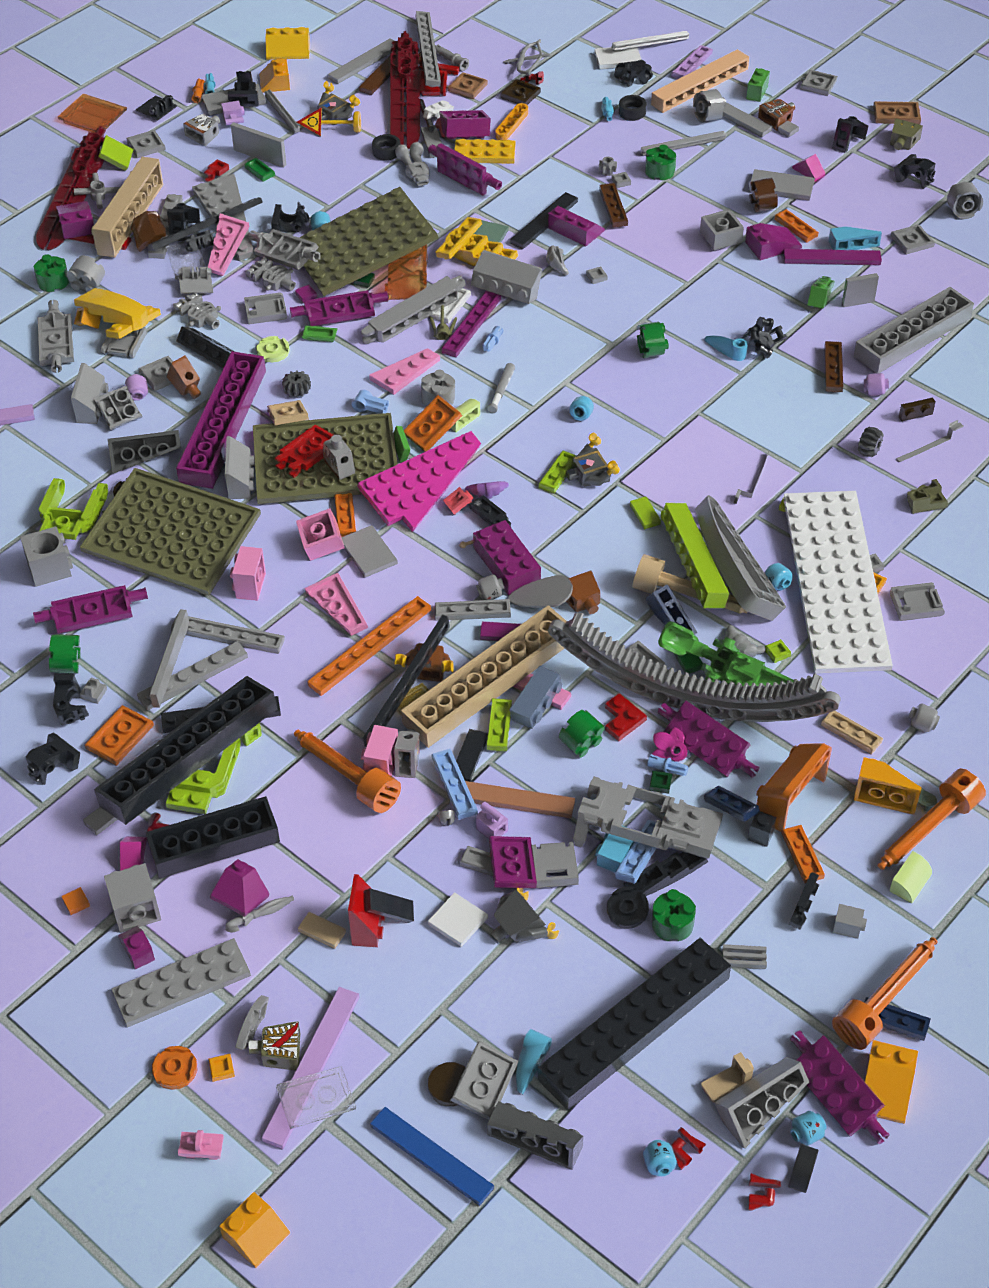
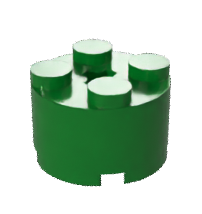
[645,144,676,180]
[33,254,69,292]
[637,321,669,358]
[49,634,81,673]
[559,710,605,758]
[652,889,696,941]

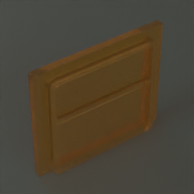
[58,94,127,133]

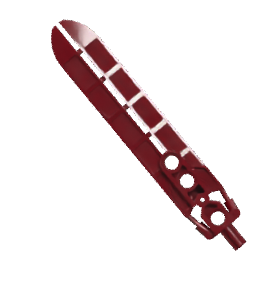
[390,31,420,149]
[36,126,106,250]

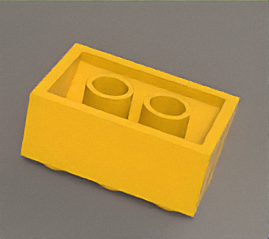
[265,27,310,60]

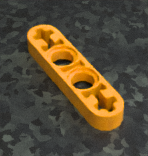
[495,103,528,140]

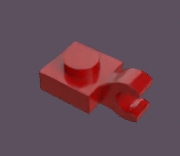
[204,159,229,182]

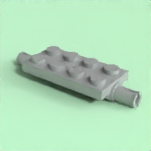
[248,229,320,270]
[37,299,74,373]

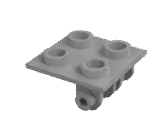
[178,266,213,294]

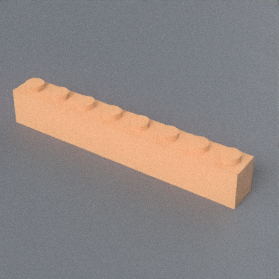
[651,49,749,113]

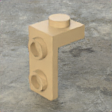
[701,1052,754,1102]

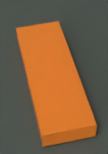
[774,209,819,243]
[334,493,356,537]
[781,825,825,884]

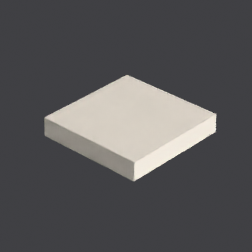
[428,892,488,947]

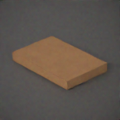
[873,101,921,124]

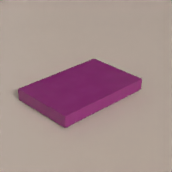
[489,836,537,888]

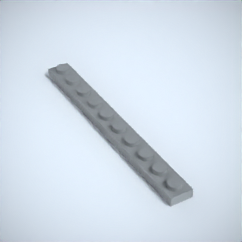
[415,11,441,87]

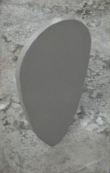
[508,575,573,608]

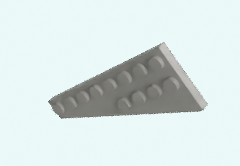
[192,174,254,261]

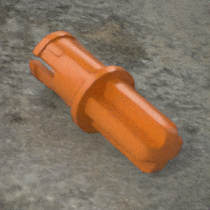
[191,78,204,103]

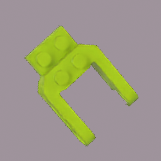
[38,478,108,540]
[166,738,241,814]

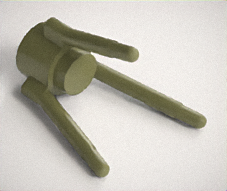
[429,305,457,340]

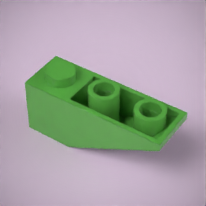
[807,276,835,309]

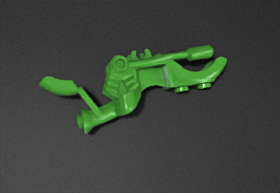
[658,621,794,686]

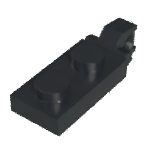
[469,495,511,527]
[788,872,820,930]

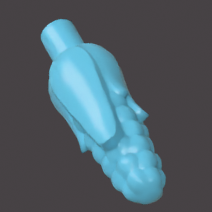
[601,97,614,121]

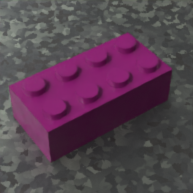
[473,520,541,596]

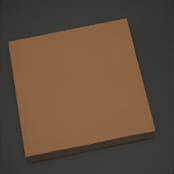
[448,72,488,99]

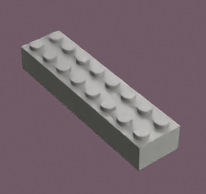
[853,287,974,373]

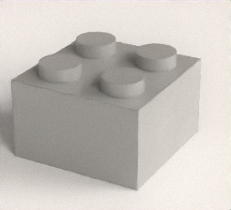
[700,209,744,250]

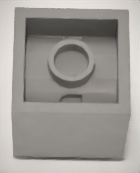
[20,527,73,587]
[104,863,162,933]

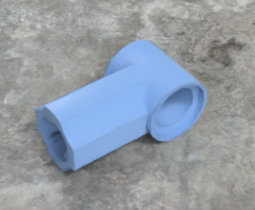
[352,390,389,414]

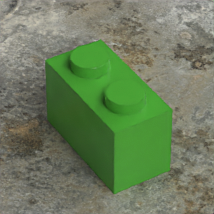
[746,68,770,102]

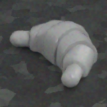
[546,245,569,276]
[724,625,765,657]

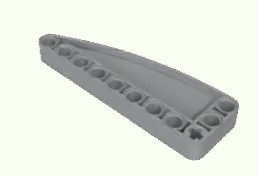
[695,495,786,621]

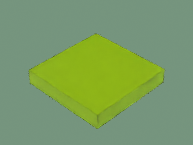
[98,135,134,171]

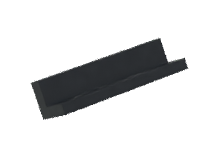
[176,326,236,368]

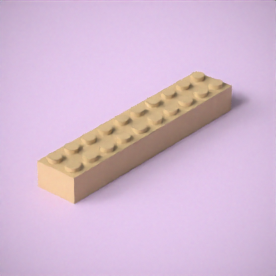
[401,606,567,748]

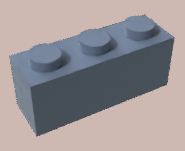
[510,666,562,729]

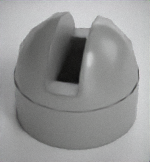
[438,810,455,826]

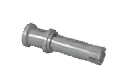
[435,44,470,71]

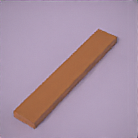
[465,781,575,818]

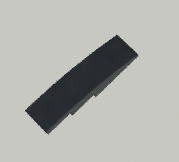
[623,852,708,896]

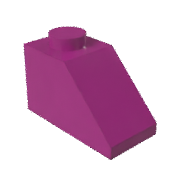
[118,926,155,970]

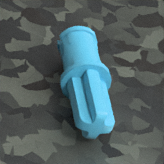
[204,73,216,94]

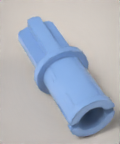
[482,326,503,352]
[647,754,688,776]

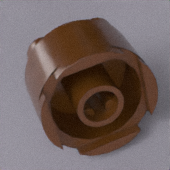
[749,178,778,213]

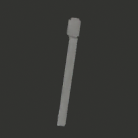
[896,420,964,462]
[734,451,769,504]

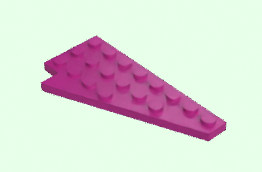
[357,431,481,532]

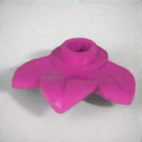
[652,727,688,762]

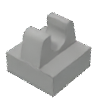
[80,677,107,704]

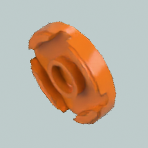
[152,1045,198,1090]

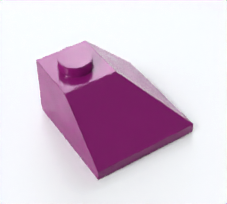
[210,859,270,917]

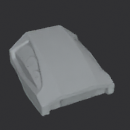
[94,386,143,430]

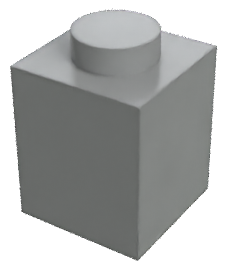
[833,904,867,939]

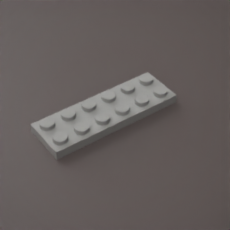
[111,938,251,1028]

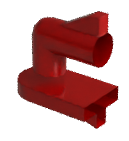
[520,71,544,85]
[671,1127,706,1170]
[748,1173,781,1211]

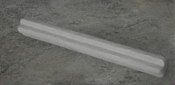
[264,90,300,134]

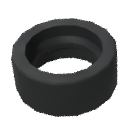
[619,95,647,121]
[372,134,401,160]
[788,1144,819,1193]

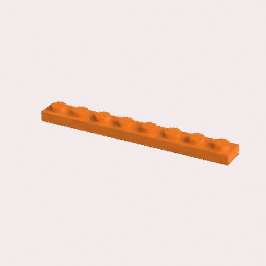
[307,596,431,696]

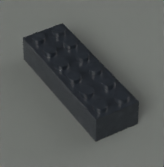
[146,796,280,879]

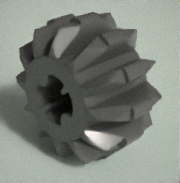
[282,370,311,398]
[858,426,884,457]

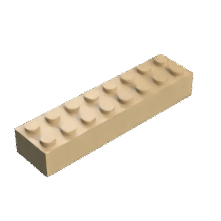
[92,156,164,258]

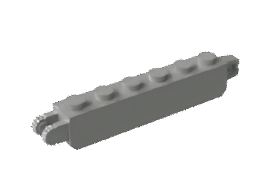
[361,276,466,344]

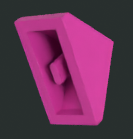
[792,154,825,182]
[120,836,147,871]

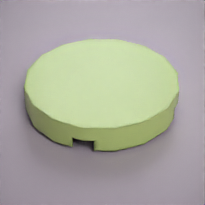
[256,336,290,363]

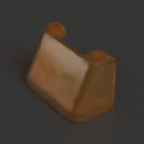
[385,245,428,300]

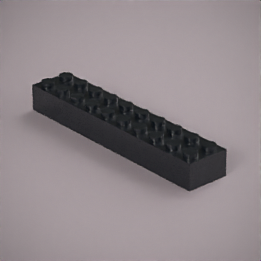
[94,676,277,825]
[538,937,731,1111]

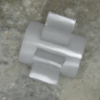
[599,156,617,176]

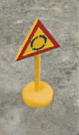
[296,107,361,136]

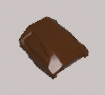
[130,211,166,252]

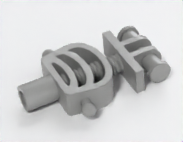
[245,257,296,291]
[173,292,221,329]

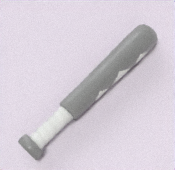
[488,363,515,413]

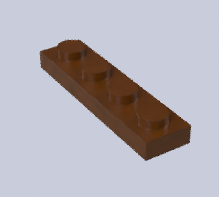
[599,183,628,228]
[824,341,843,392]

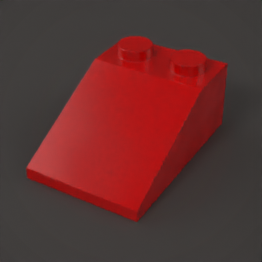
[348,874,386,948]

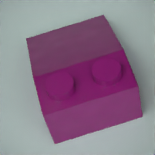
[56,201,94,239]
[745,223,802,261]

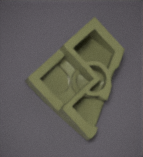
[907,479,948,514]

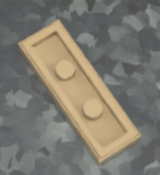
[821,711,883,755]

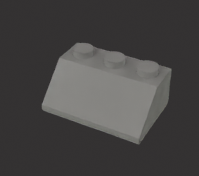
[71,363,109,424]
[225,436,255,499]

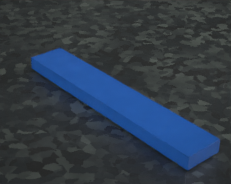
[370,1107,494,1206]

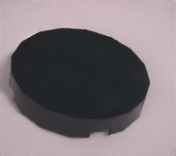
[606,886,649,929]

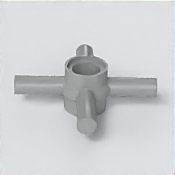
[74,173,120,209]

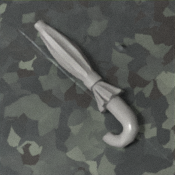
[225,895,294,933]

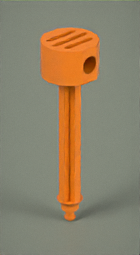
[294,729,401,813]
[878,768,986,870]
[832,937,938,1050]

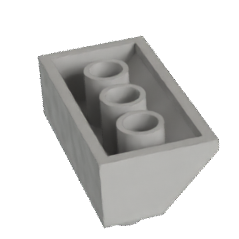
[471,250,542,304]

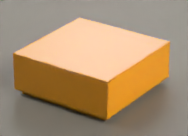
[208,1054,235,1082]

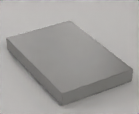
[342,525,398,578]
[450,1041,518,1120]

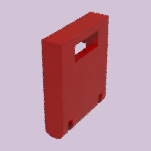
[419,70,448,96]

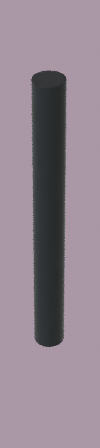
[420,99,435,132]

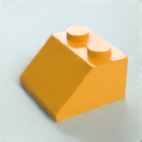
[259,58,290,93]
[219,1192,290,1268]

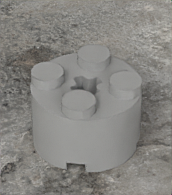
[693,89,726,122]
[947,182,983,219]
[67,255,105,292]
[421,369,456,407]

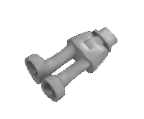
[395,142,429,186]

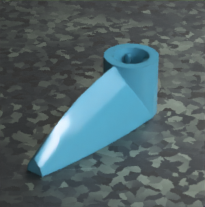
[704,335,747,361]
[516,1029,552,1095]

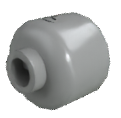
[476,574,505,600]
[908,703,940,732]

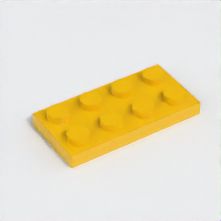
[455,139,516,164]

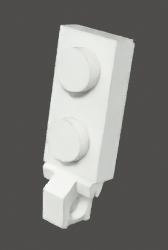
[423,100,454,119]

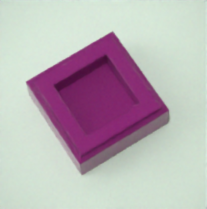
[295,284,317,303]

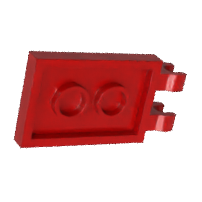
[275,424,333,478]

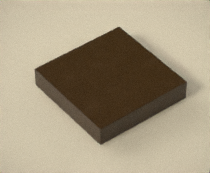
[501,79,541,105]

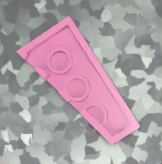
[208,213,250,276]
[369,348,440,395]
[304,573,368,636]

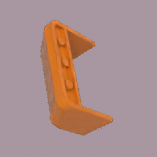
[756,743,832,832]

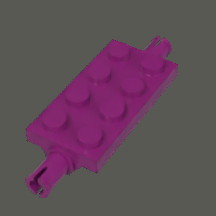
[428,143,502,196]
[290,290,388,326]
[33,585,148,634]
[657,701,760,778]
[790,1031,890,1144]

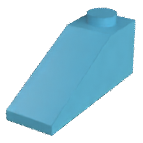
[828,226,882,250]

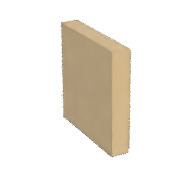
[267,400,309,425]

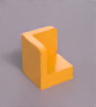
[74,307,101,329]

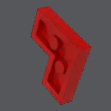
[605,693,647,742]

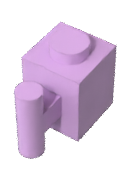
[221,101,245,125]
[476,802,508,839]

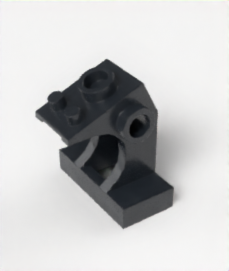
[228,71,259,107]
[832,116,869,152]
[894,154,936,189]
[271,201,310,232]
[167,203,200,241]
[53,673,89,725]
[26,732,80,785]

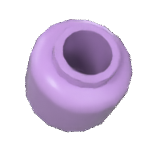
[864,373,889,396]
[125,374,148,400]

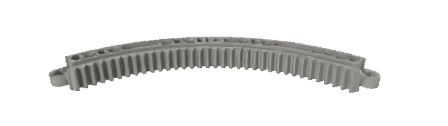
[548,613,841,722]

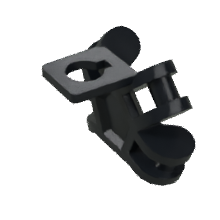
[614,60,653,86]
[741,317,787,359]

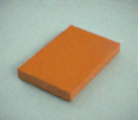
[404,395,462,452]
[85,705,154,766]

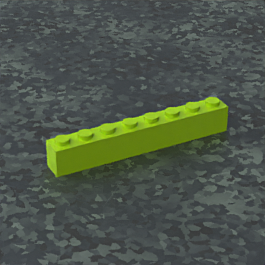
[661,503,729,608]

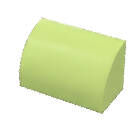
[450,399,480,432]
[890,851,932,903]

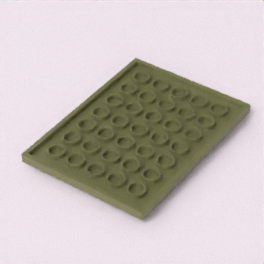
[299,187,439,296]
[253,413,398,504]
[80,468,261,596]

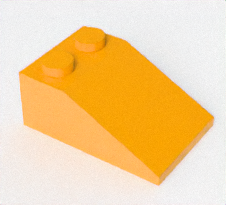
[854,757,921,815]
[864,1040,918,1124]

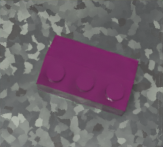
[439,110,491,139]
[548,206,605,247]

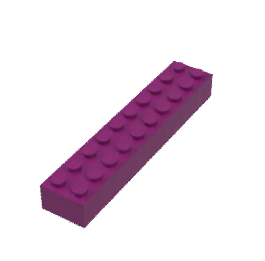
[176,351,266,489]

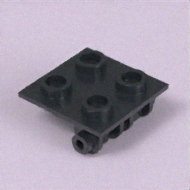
[136,95,177,121]
[178,230,216,252]

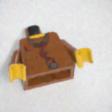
[394,643,454,682]

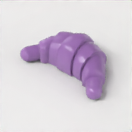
[465,481,509,499]

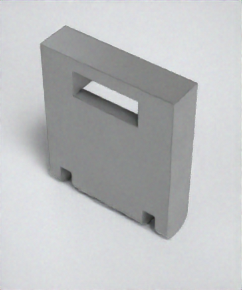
[244,292,287,325]
[101,323,147,358]
[890,582,945,621]
[532,842,579,888]

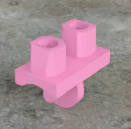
[178,1130,224,1160]

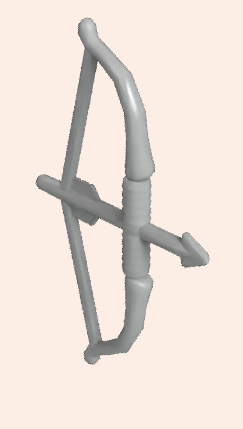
[503,39,550,76]

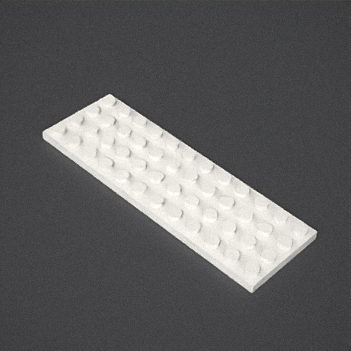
[783,491,893,674]

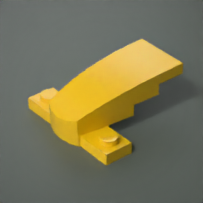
[435,217,518,266]
[74,288,161,339]

